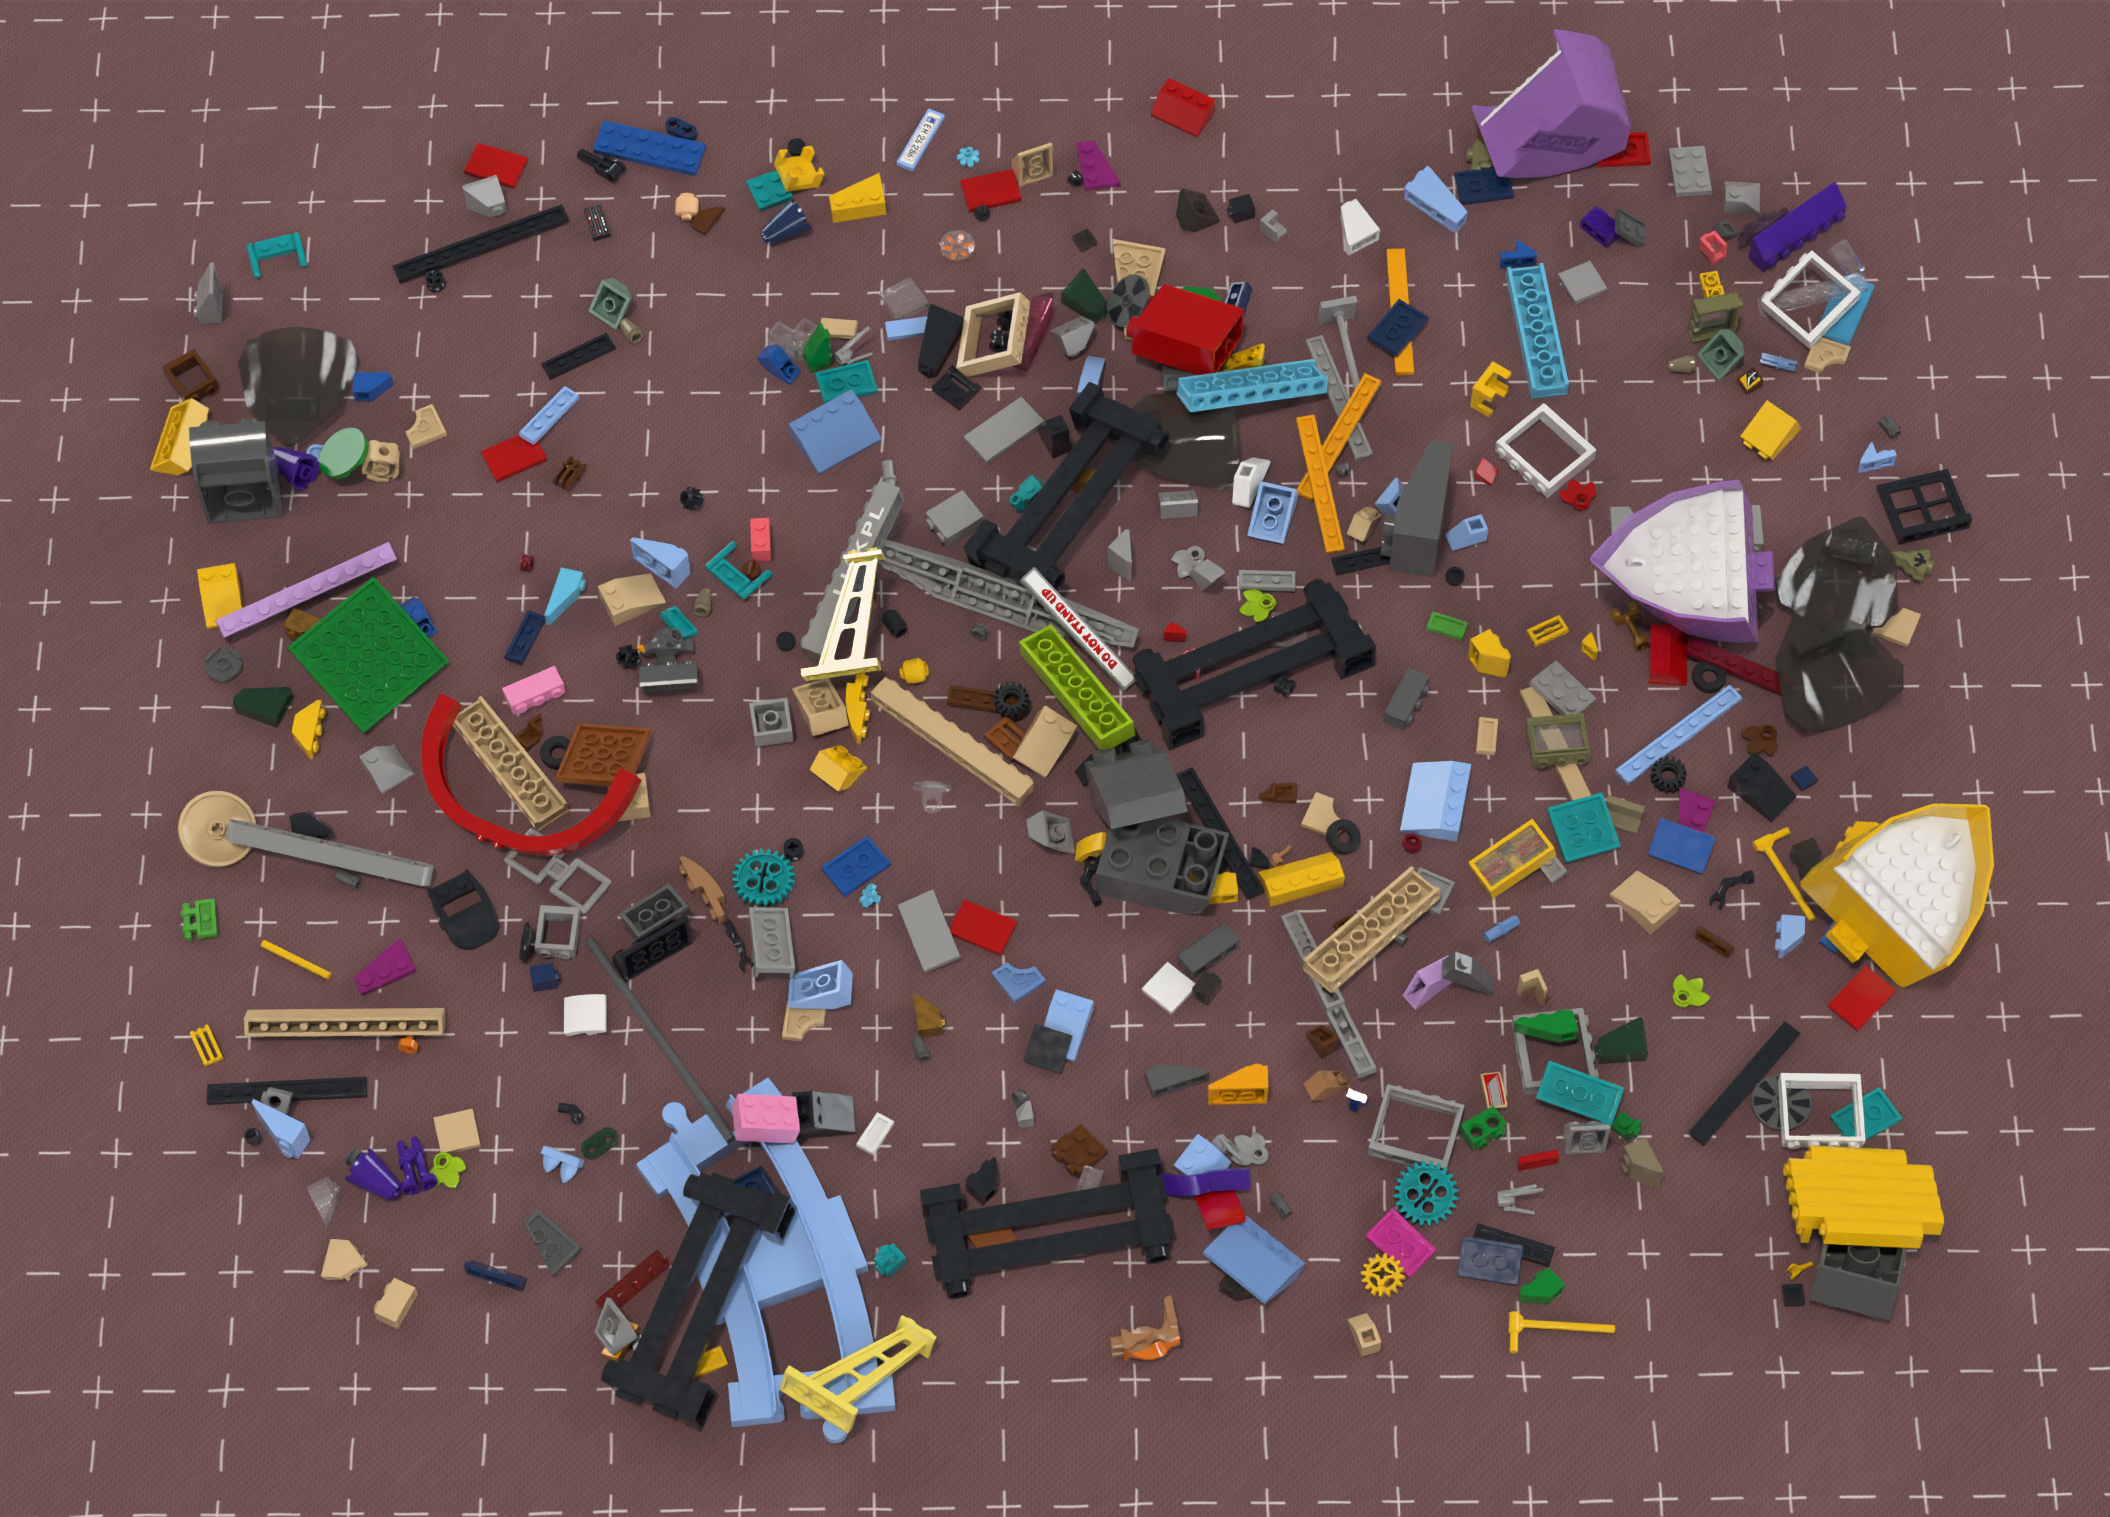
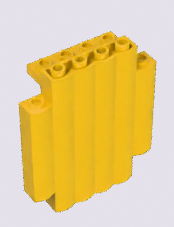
[1783,1145,1944,1249]

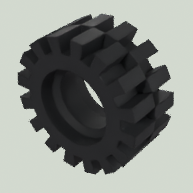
[994,681,1029,719]
[1650,756,1687,794]

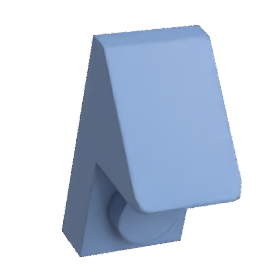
[1858,442,1897,473]

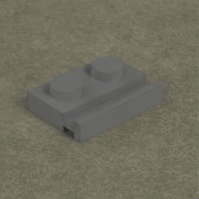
[1615,208,1645,247]

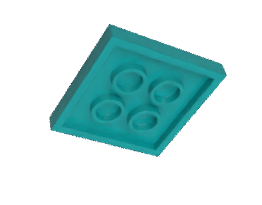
[1547,792,1621,864]

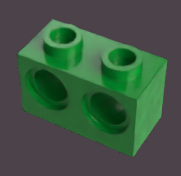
[1459,1106,1507,1151]

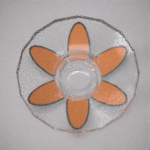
[939,229,975,261]

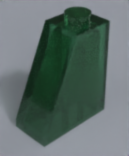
[1061,268,1108,325]
[233,687,294,728]
[1594,1017,1648,1064]

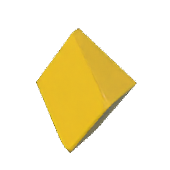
[1581,632,1598,661]

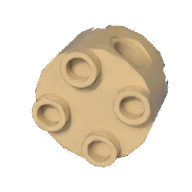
[362,440,400,482]

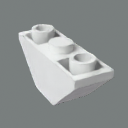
[1232,457,1271,508]

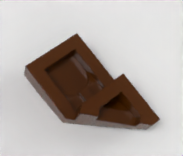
[690,206,725,235]
[514,713,542,752]
[1259,782,1298,804]

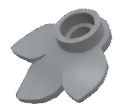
[1171,546,1204,578]
[1231,1132,1268,1166]

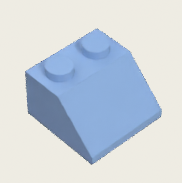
[1174,1134,1231,1175]

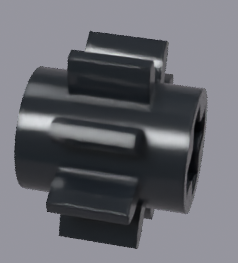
[997,310,1013,332]
[680,487,703,510]
[615,645,640,669]

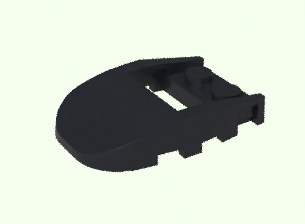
[427,869,500,950]

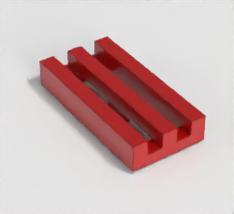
[1517,1150,1559,1172]

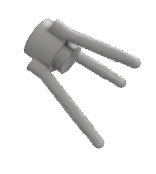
[834,327,873,365]
[1212,1134,1243,1161]
[1497,1184,1544,1215]

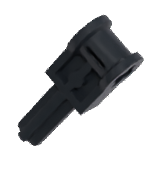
[577,149,626,183]

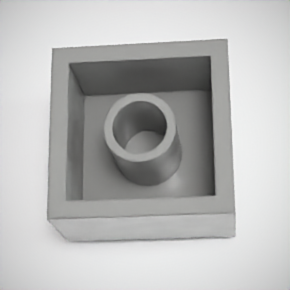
[749,698,793,747]

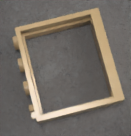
[956,292,1030,377]

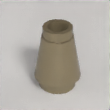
[619,318,643,344]
[1668,355,1696,373]
[692,588,711,617]

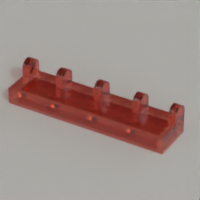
[595,1250,671,1310]

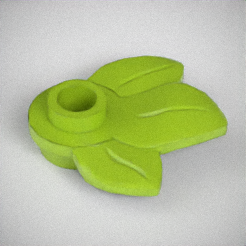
[1239,589,1276,622]
[1673,974,1710,1008]
[429,1152,466,1189]

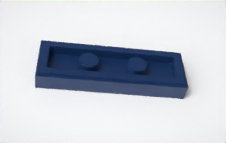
[504,610,545,665]

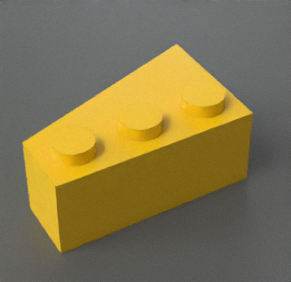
[829,173,886,223]

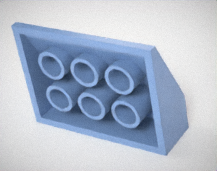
[789,389,882,475]
[1202,1215,1305,1304]

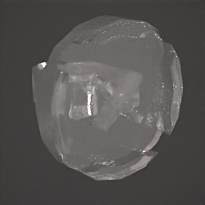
[913,780,952,814]

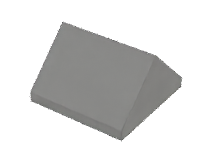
[1158,490,1198,519]
[1108,529,1132,581]
[594,1297,638,1354]

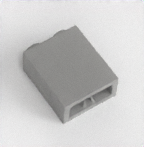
[925,490,984,548]

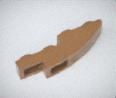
[678,856,726,926]

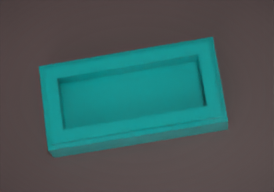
[660,606,698,640]

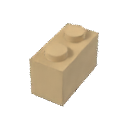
[374,1278,418,1329]

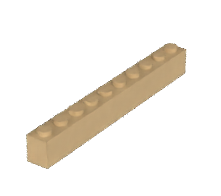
[871,677,1034,807]
[244,1008,445,1037]

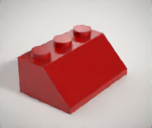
[1151,78,1215,138]
[1648,623,1687,686]

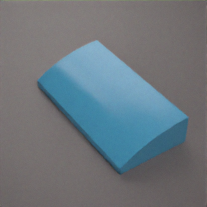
[1819,279,1875,346]

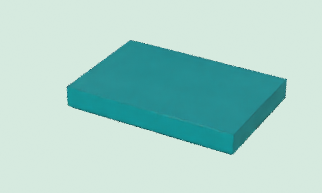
[815,360,878,404]
[1830,1087,1902,1142]

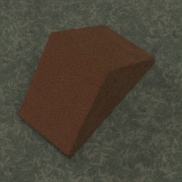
[1305,1025,1339,1059]

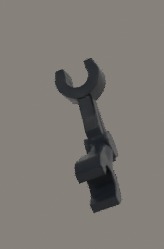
[1080,856,1102,908]
[1709,870,1755,910]
[723,920,754,971]

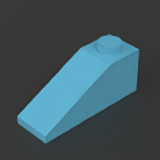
[544,568,586,625]

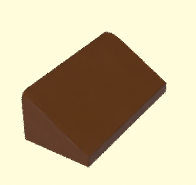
[1695,927,1735,958]

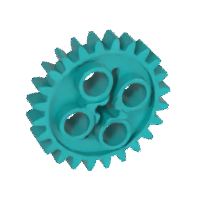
[732,848,795,907]
[1393,1160,1459,1226]

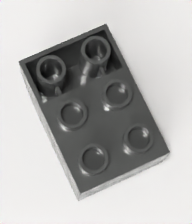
[189,418,283,524]
[1096,817,1229,913]

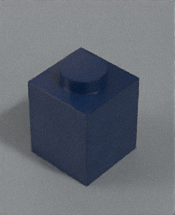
[530,963,560,992]

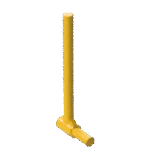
[1752,827,1816,922]
[1508,1311,1615,1353]

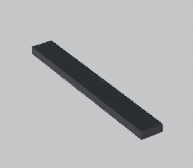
[1176,767,1265,901]
[1688,1021,1800,1146]
[207,1077,367,1105]

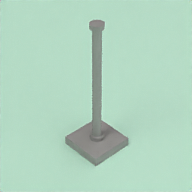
[1318,296,1368,409]

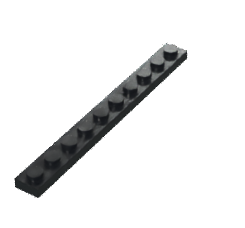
[392,204,569,283]

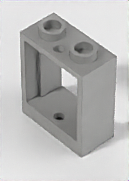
[535,905,581,960]

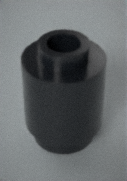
[881,609,908,638]

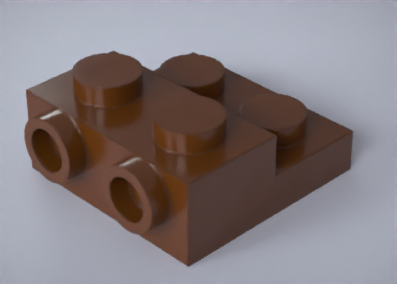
[1051,1124,1108,1179]

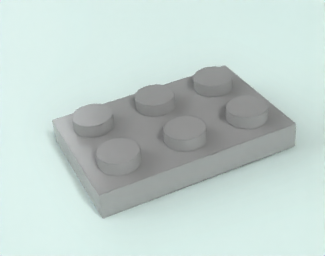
[1668,146,1712,197]
[1529,661,1597,715]

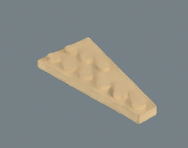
[1112,239,1166,341]

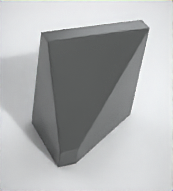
[1711,221,1738,237]

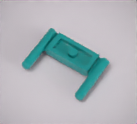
[246,232,307,279]
[704,541,772,600]

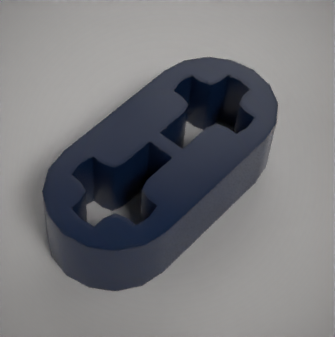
[665,117,697,141]

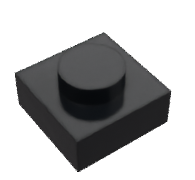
[1781,1283,1805,1307]

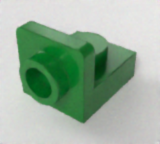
[1610,1111,1642,1142]

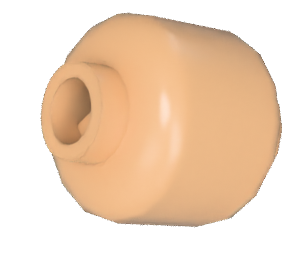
[675,193,699,221]

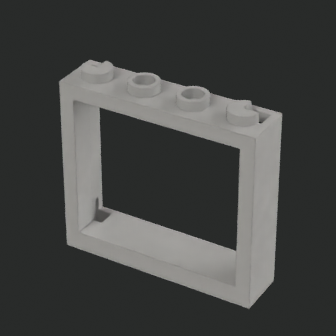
[1511,1008,1599,1096]
[1368,1084,1465,1174]

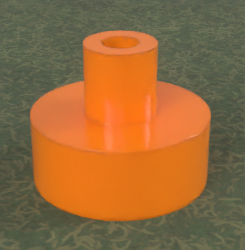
[397,1035,418,1054]

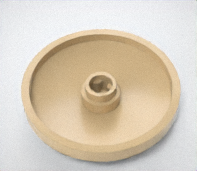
[178,791,256,868]

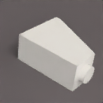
[1340,199,1380,255]

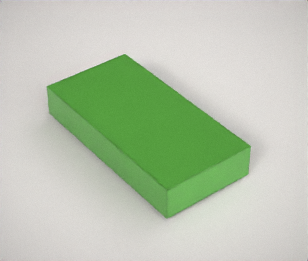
[1426,611,1468,641]

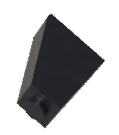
[1037,415,1069,459]

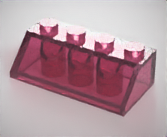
[1006,292,1053,371]

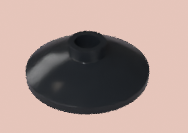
[519,922,536,960]

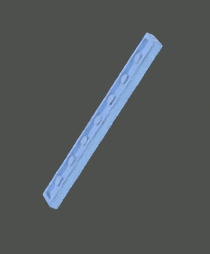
[1615,685,1742,786]

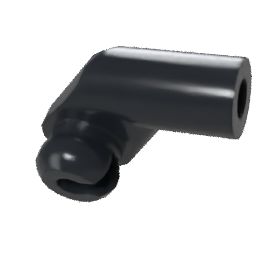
[558,1102,583,1124]

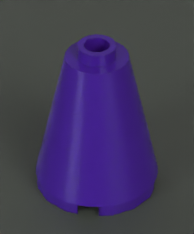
[273,447,320,490]
[345,1148,401,1201]

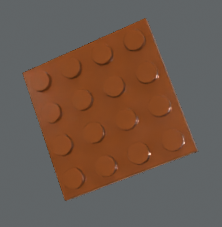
[555,723,652,786]

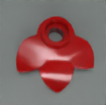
[1559,479,1596,511]

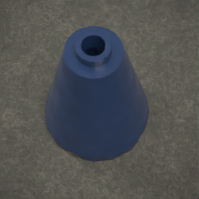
[760,198,812,244]

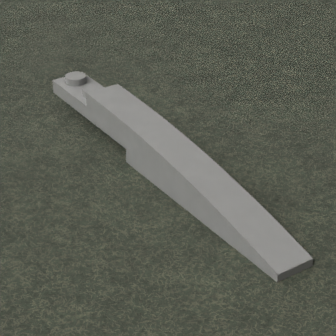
[1281,910,1376,1078]

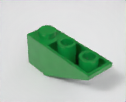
[803,323,832,373]
[1513,1009,1578,1043]

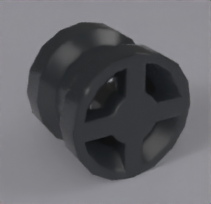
[425,270,445,293]
[989,330,1009,352]
[1273,674,1296,698]
[783,838,803,862]

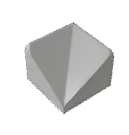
[1016,1101,1034,1129]

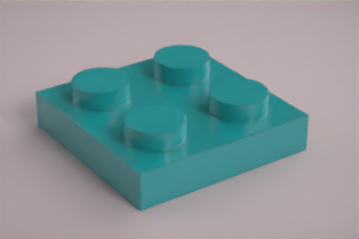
[746,170,793,212]

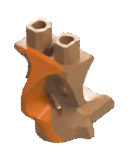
[1110,1296,1181,1362]

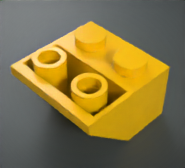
[1468,629,1511,677]
[809,745,867,792]

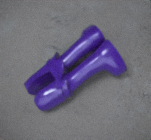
[397,1137,438,1195]

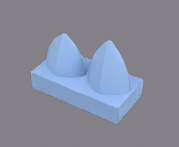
[541,1146,585,1183]

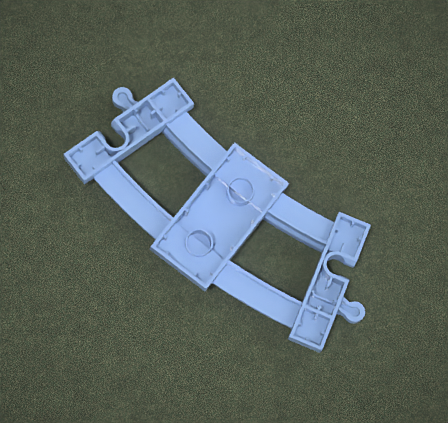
[636,1078,896,1444]

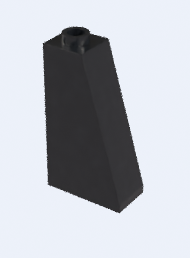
[918,304,964,378]

